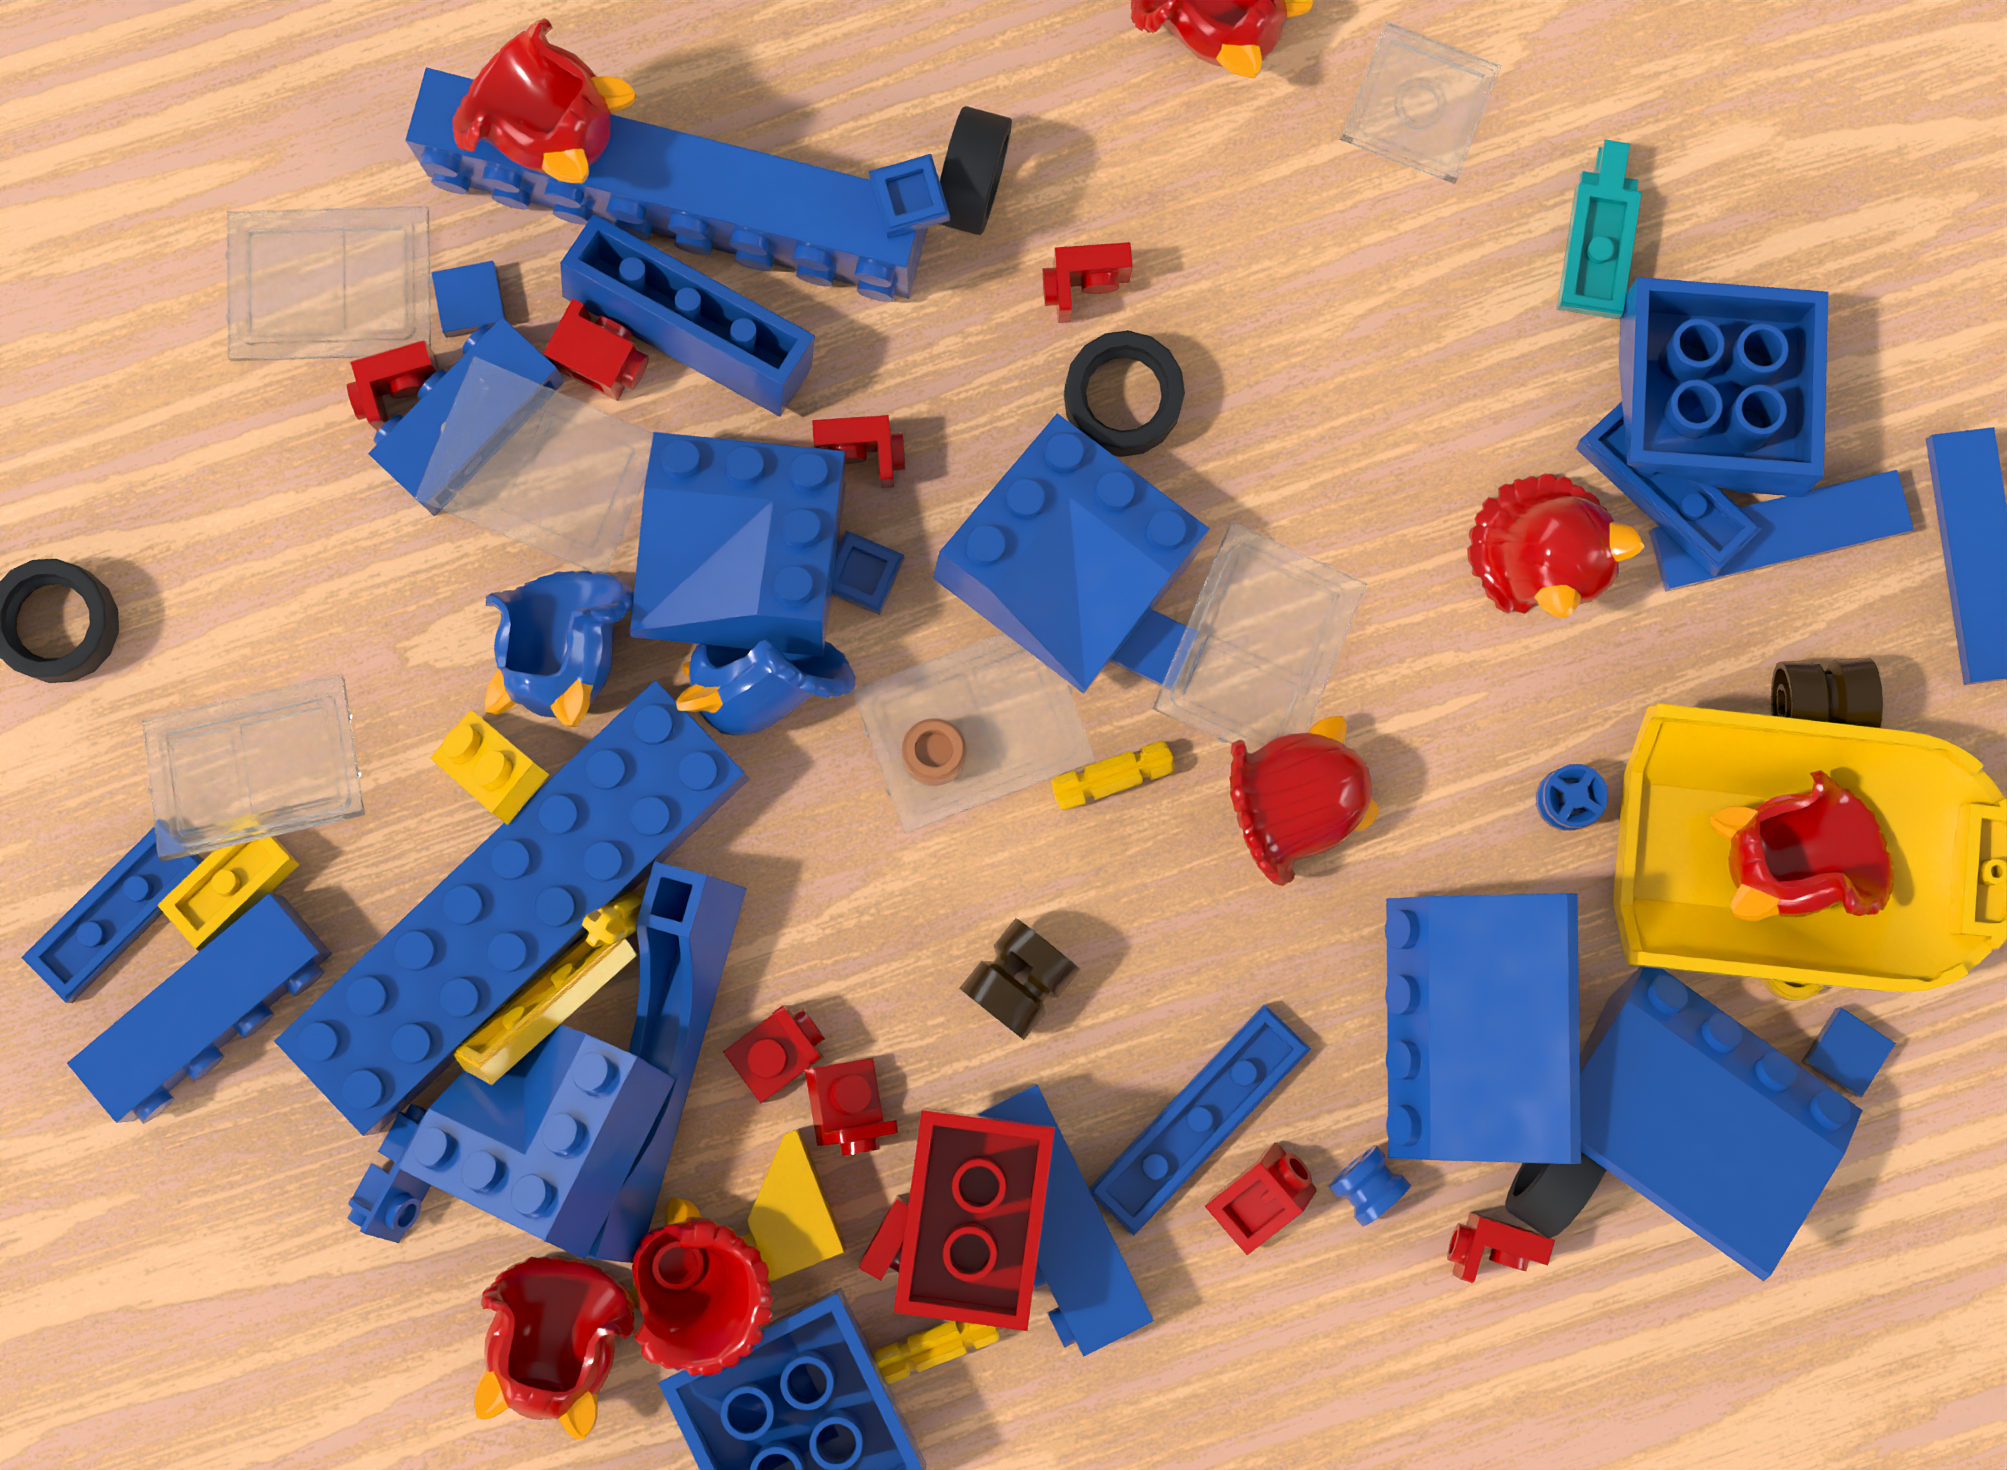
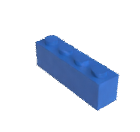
[560,214,815,417]
[67,893,332,1124]
[974,1084,1154,1357]

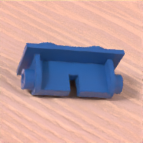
[347,1103,431,1243]

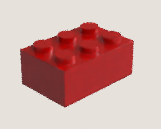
[893,1108,1055,1331]

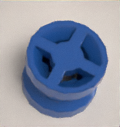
[1536,764,1608,831]
[1328,1145,1411,1227]

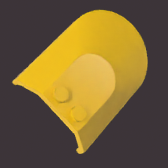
[1613,704,2007,992]

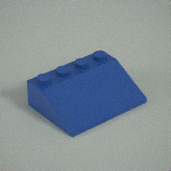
[1385,893,1581,1164]
[1580,967,1863,1281]

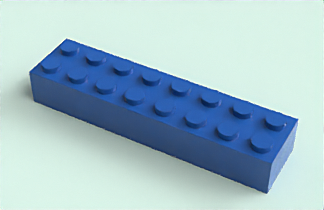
[405,67,928,302]
[274,680,750,1136]

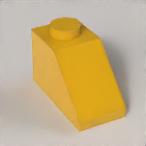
[742,1128,847,1282]

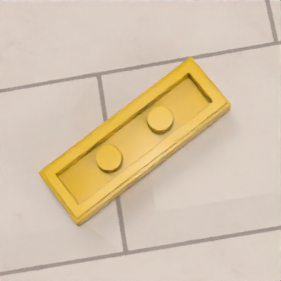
[453,932,637,1085]

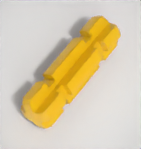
[1051,740,1175,810]
[582,889,645,948]
[874,1321,1000,1384]

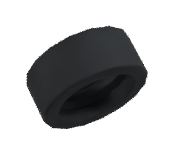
[939,106,1012,235]
[1063,330,1185,457]
[0,558,119,683]
[1505,1152,1607,1238]

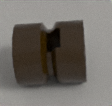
[1771,658,1883,728]
[959,918,1080,1040]

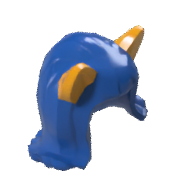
[485,571,634,727]
[675,637,856,736]

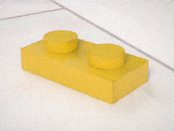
[430,709,549,825]
[157,815,300,951]

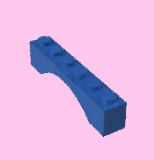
[544,861,747,1263]

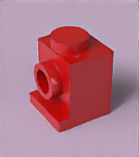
[543,298,649,401]

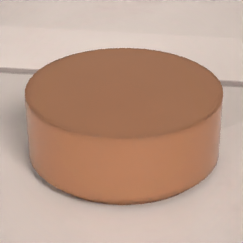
[902,718,966,786]

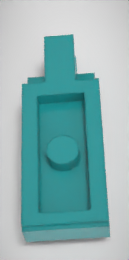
[1556,139,1642,320]

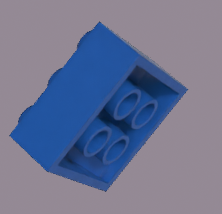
[1619,277,1828,497]
[933,413,1210,694]
[630,432,845,657]
[398,1024,675,1260]
[658,1287,926,1470]

